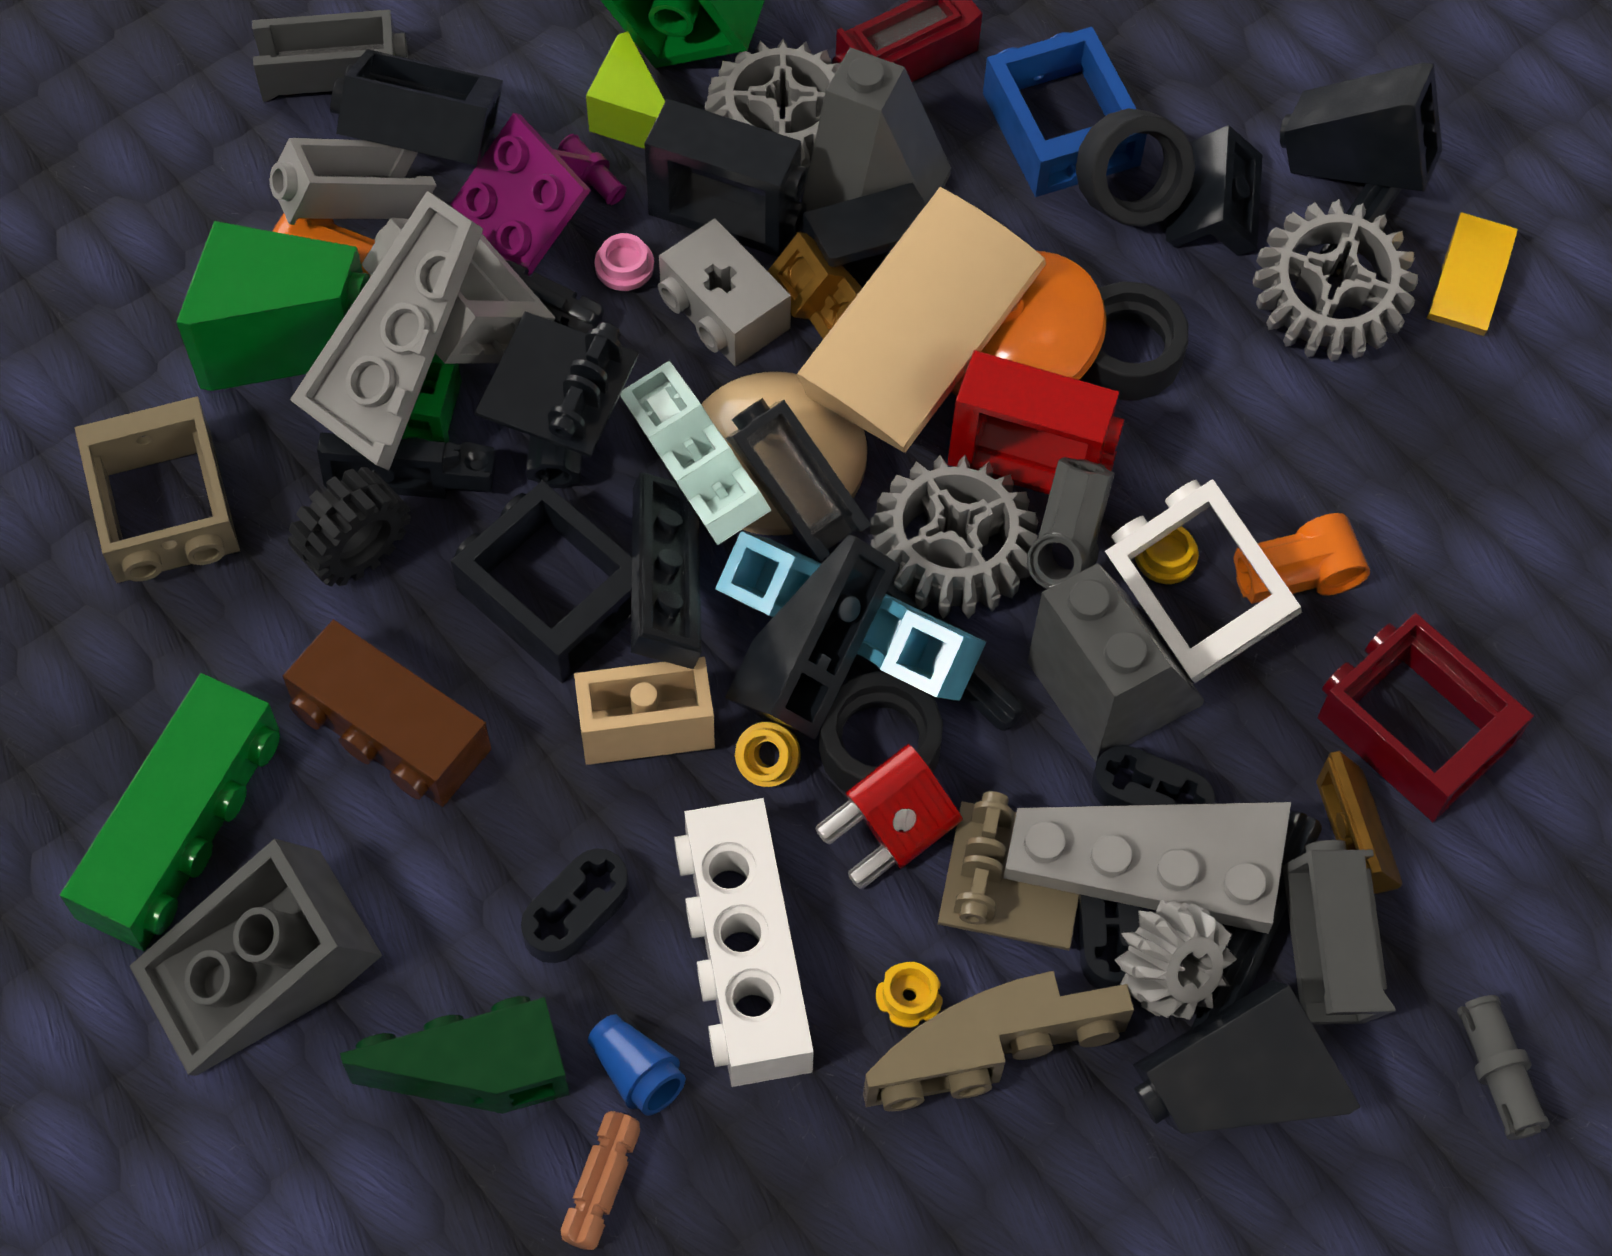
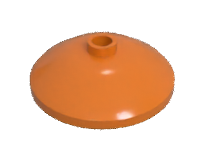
[951,251,1107,396]

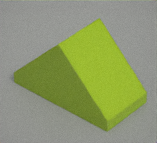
[586,31,665,149]

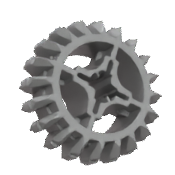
[705,38,841,175]
[1253,199,1418,362]
[870,455,1038,619]

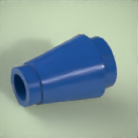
[587,1014,686,1116]

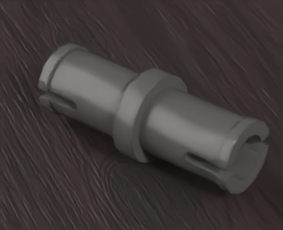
[1457,995,1550,1140]

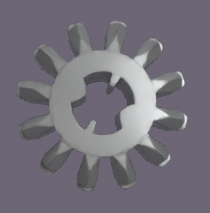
[1115,900,1237,1020]

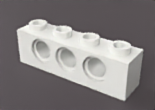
[674,798,814,1087]

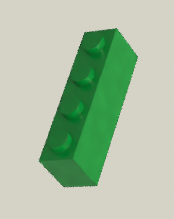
[59,673,280,951]

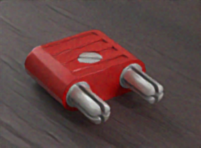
[816,744,963,889]

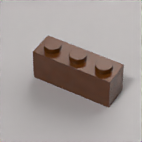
[282,619,492,807]

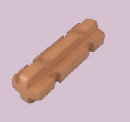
[560,1111,640,1250]

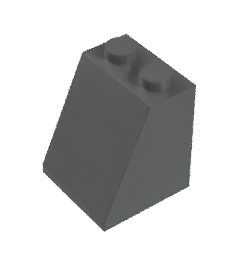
[1027,563,1204,763]

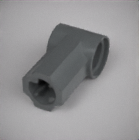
[1027,457,1115,589]

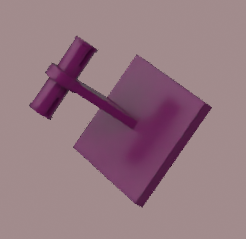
[450,113,627,276]

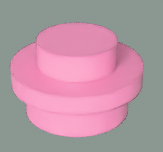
[595,233,654,291]

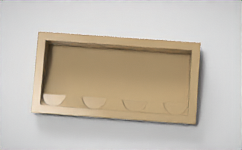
[797,187,1046,453]

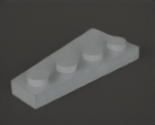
[1003,802,1291,934]

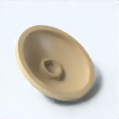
[701,372,867,536]

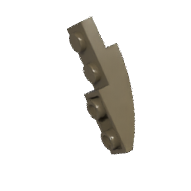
[863,971,1134,1112]

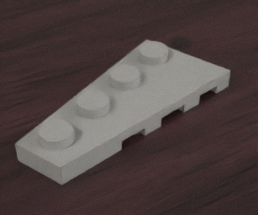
[290,191,483,470]

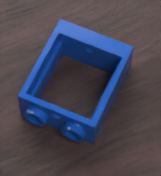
[983,27,1147,197]

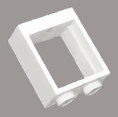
[1105,479,1302,683]

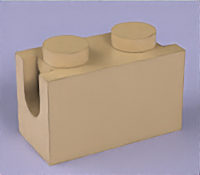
[574,657,715,765]

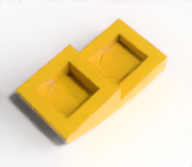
[1426,212,1518,336]

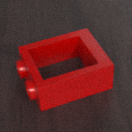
[947,350,1125,495]

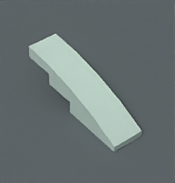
[620,361,772,545]

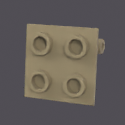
[938,791,1079,951]

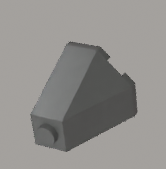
[802,47,951,212]

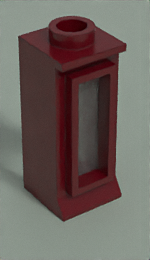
[832,0,983,82]

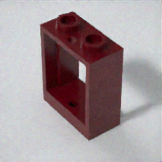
[1317,612,1534,822]

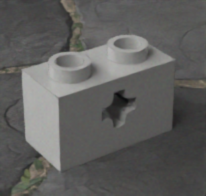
[658,218,791,367]

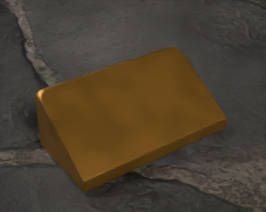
[1316,751,1402,894]

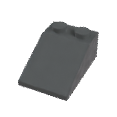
[129,838,382,1076]

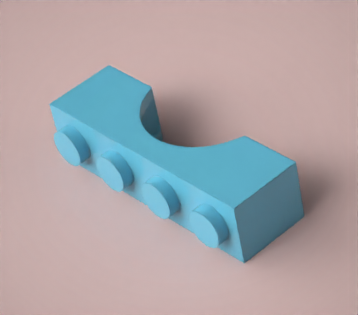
[715,531,986,701]

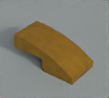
[768,232,862,339]

